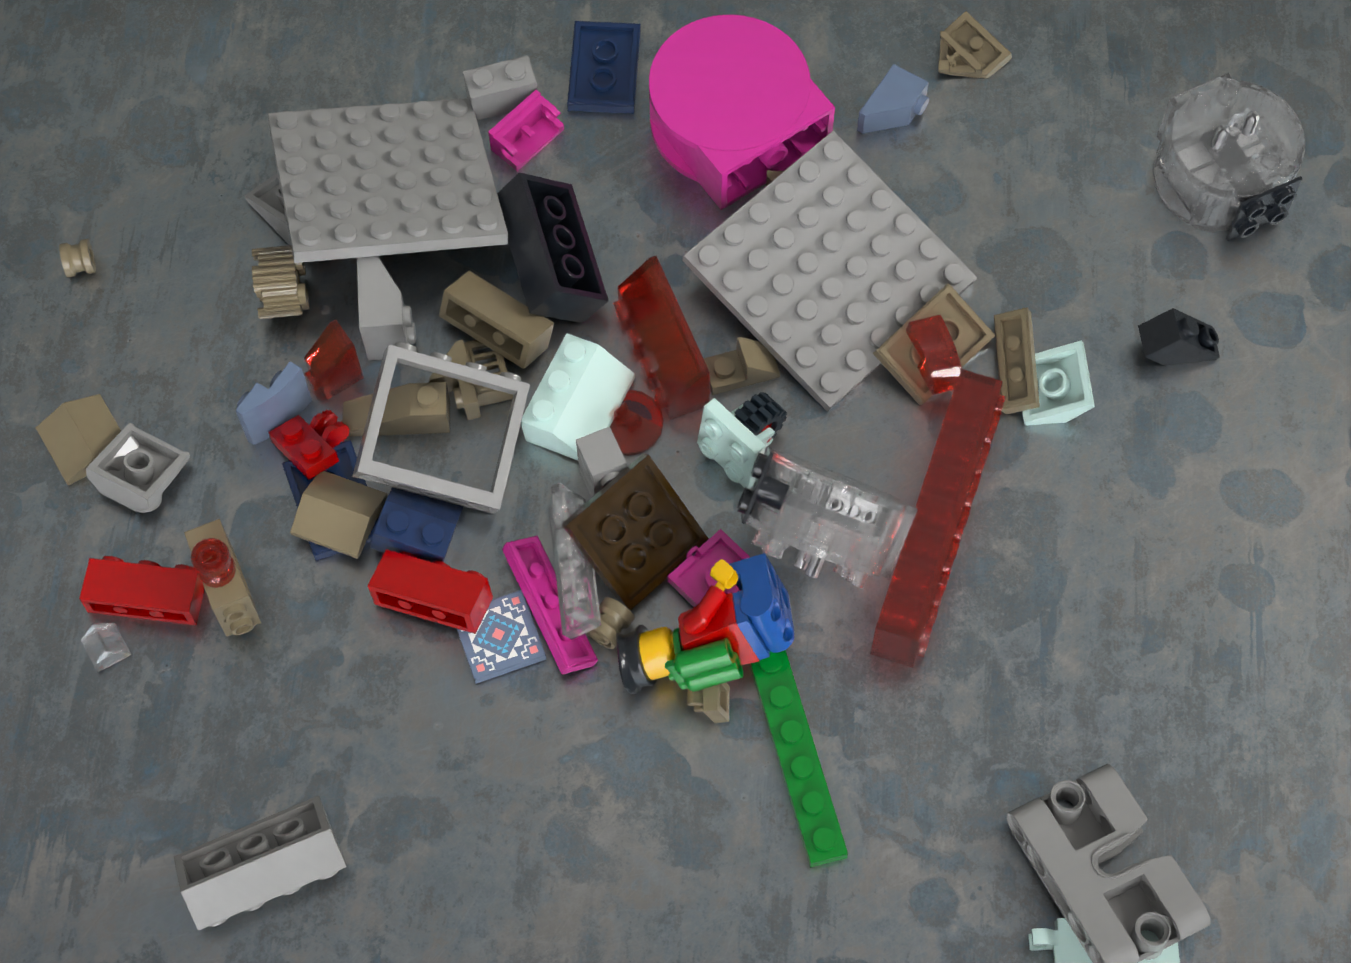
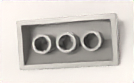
[174,795,346,930]

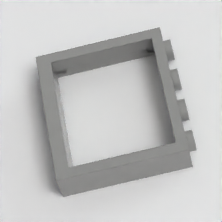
[352,342,530,514]

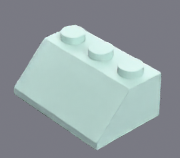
[521,333,635,460]

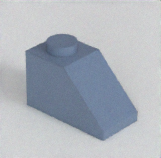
[857,64,930,134]

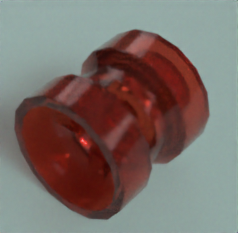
[191,538,236,588]

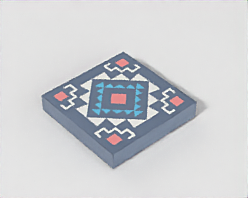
[457,590,546,684]

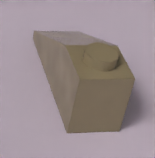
[342,382,450,437]

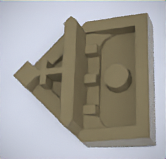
[938,11,1012,79]

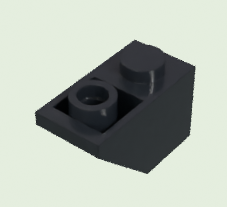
[1138,308,1220,366]

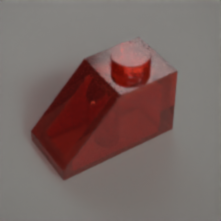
[304,319,364,400]

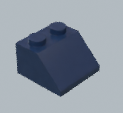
[370,487,464,562]

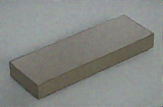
[994,307,1040,415]

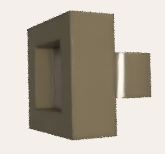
[687,683,730,723]

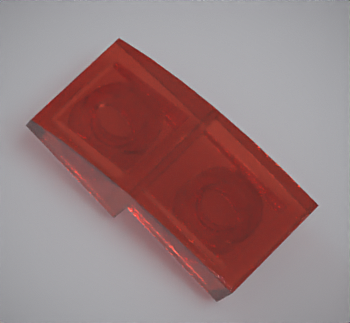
[906,314,965,395]

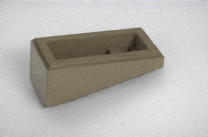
[464,340,513,407]

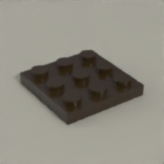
[561,454,709,610]

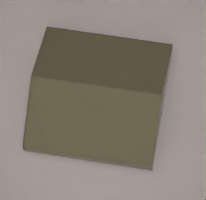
[36,394,121,486]
[290,471,388,559]

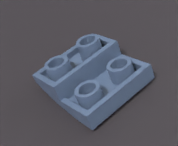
[235,361,312,445]

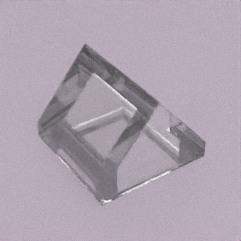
[81,623,132,672]

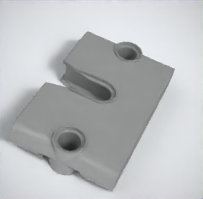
[1006,764,1211,963]

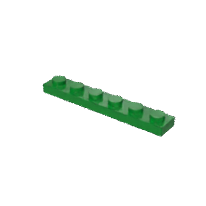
[749,650,848,868]

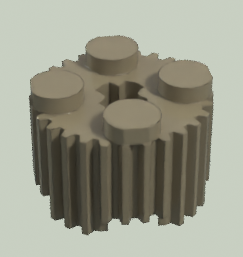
[252,245,310,319]

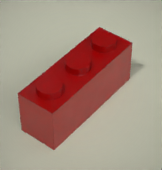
[368,549,493,634]
[79,556,205,625]

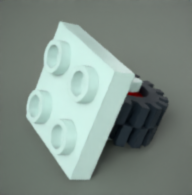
[697,392,787,488]

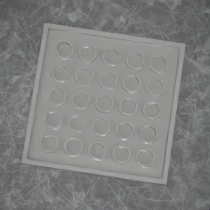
[268,98,508,263]
[682,131,977,412]

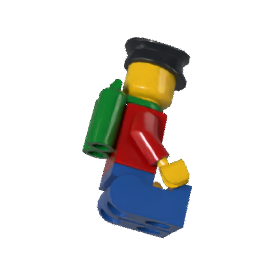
[616,553,795,694]

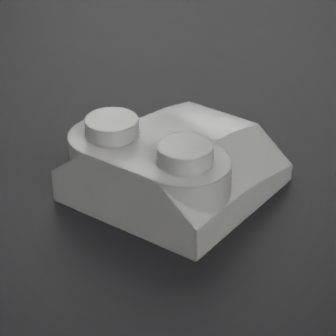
[86,422,190,513]

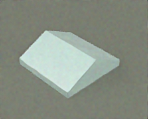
[1022,340,1095,426]

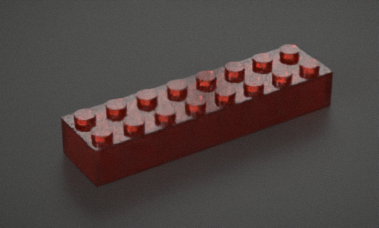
[870,369,1006,668]

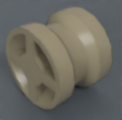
[59,238,96,278]

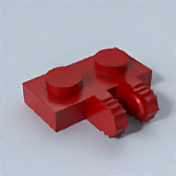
[268,409,350,480]

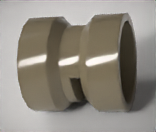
[583,597,635,649]

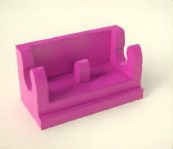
[488,90,564,171]

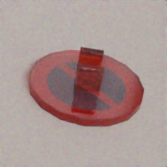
[610,389,664,456]

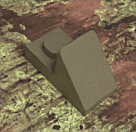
[702,337,780,395]
[429,340,481,420]

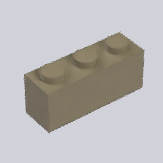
[439,271,554,369]

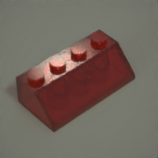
[614,256,710,420]

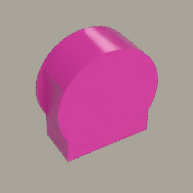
[649,15,835,210]

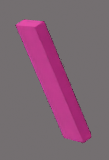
[502,535,598,675]

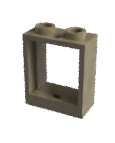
[184,519,261,637]

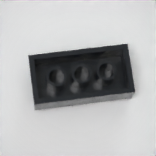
[497,172,609,323]

